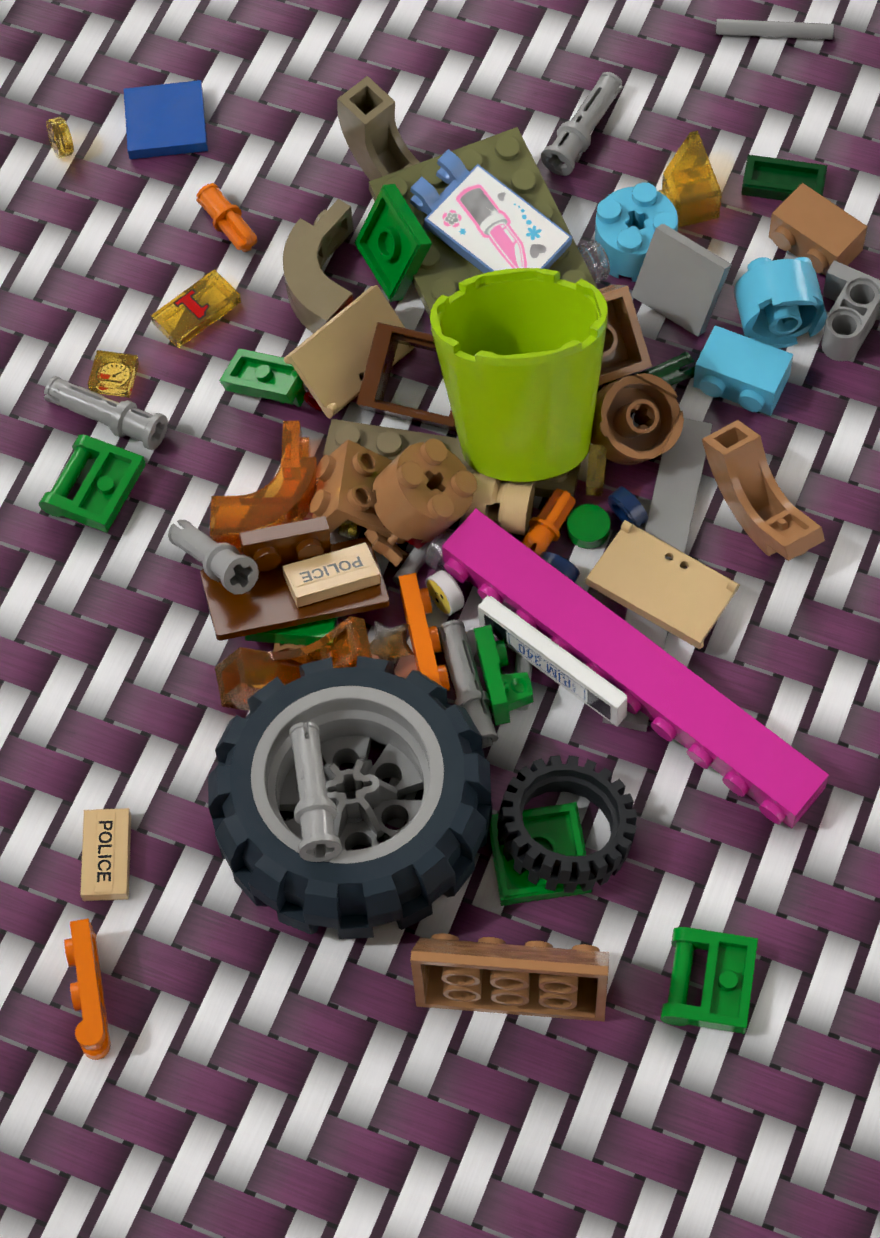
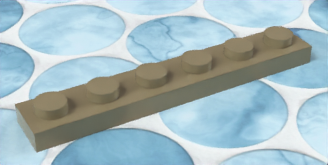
[323,419,581,498]

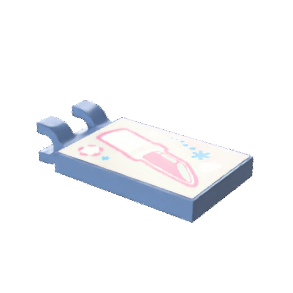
[410,149,573,273]

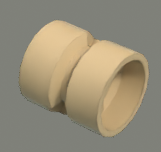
[465,471,535,536]

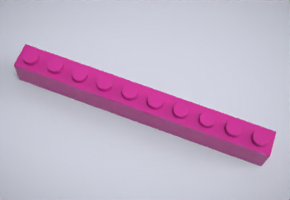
[442,508,829,829]

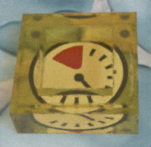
[87,350,139,398]
[586,444,607,496]

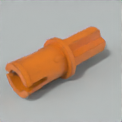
[196,183,257,252]
[521,488,576,556]

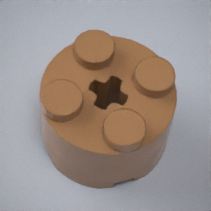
[591,373,684,465]
[372,439,478,543]

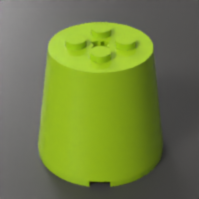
[430,268,608,482]

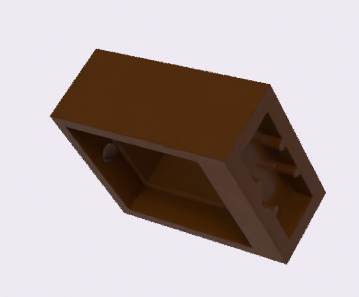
[357,322,457,432]

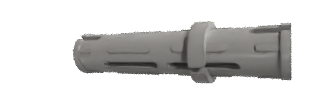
[437,620,498,748]

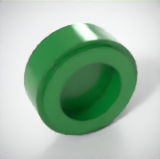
[567,504,610,549]

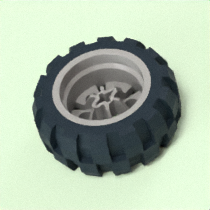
[208,656,492,939]

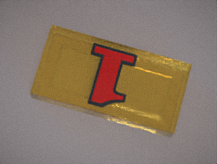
[151,269,241,348]

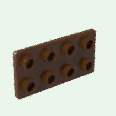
[200,516,389,641]

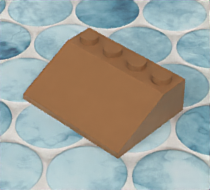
[410,933,609,1022]

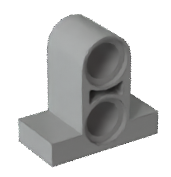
[821,260,880,361]

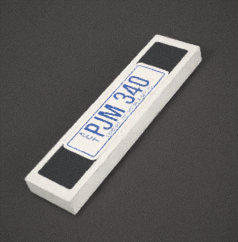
[478,595,627,727]

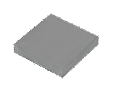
[631,224,732,337]

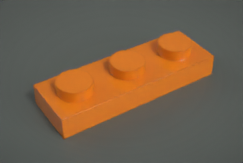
[399,573,450,691]

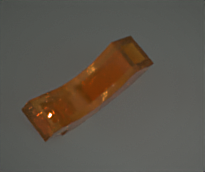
[210,421,318,554]
[215,616,372,710]

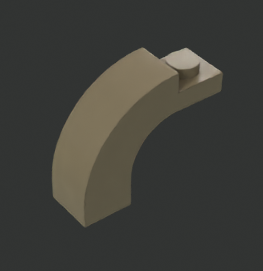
[337,76,420,181]
[283,199,354,334]

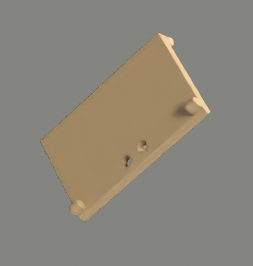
[284,285,415,419]
[585,520,740,649]

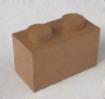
[769,183,868,276]

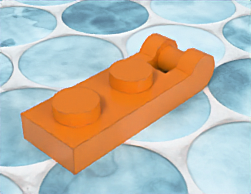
[64,918,110,1060]

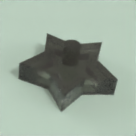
[364,621,414,665]

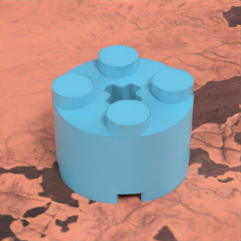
[595,182,678,282]
[734,257,827,348]

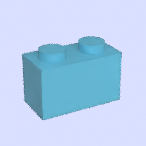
[693,325,793,416]

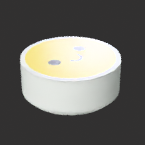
[425,570,464,616]

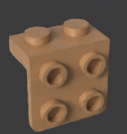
[310,439,406,544]

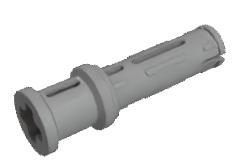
[541,72,623,176]
[44,376,168,450]
[168,519,259,594]
[289,722,342,862]

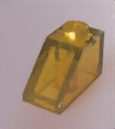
[658,130,722,227]

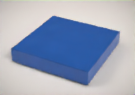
[123,80,208,159]

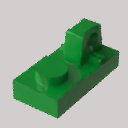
[219,348,306,407]
[474,625,534,726]

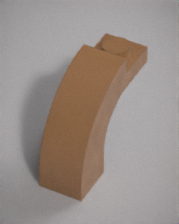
[702,420,825,561]

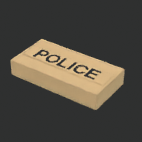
[283,542,381,608]
[80,808,131,901]

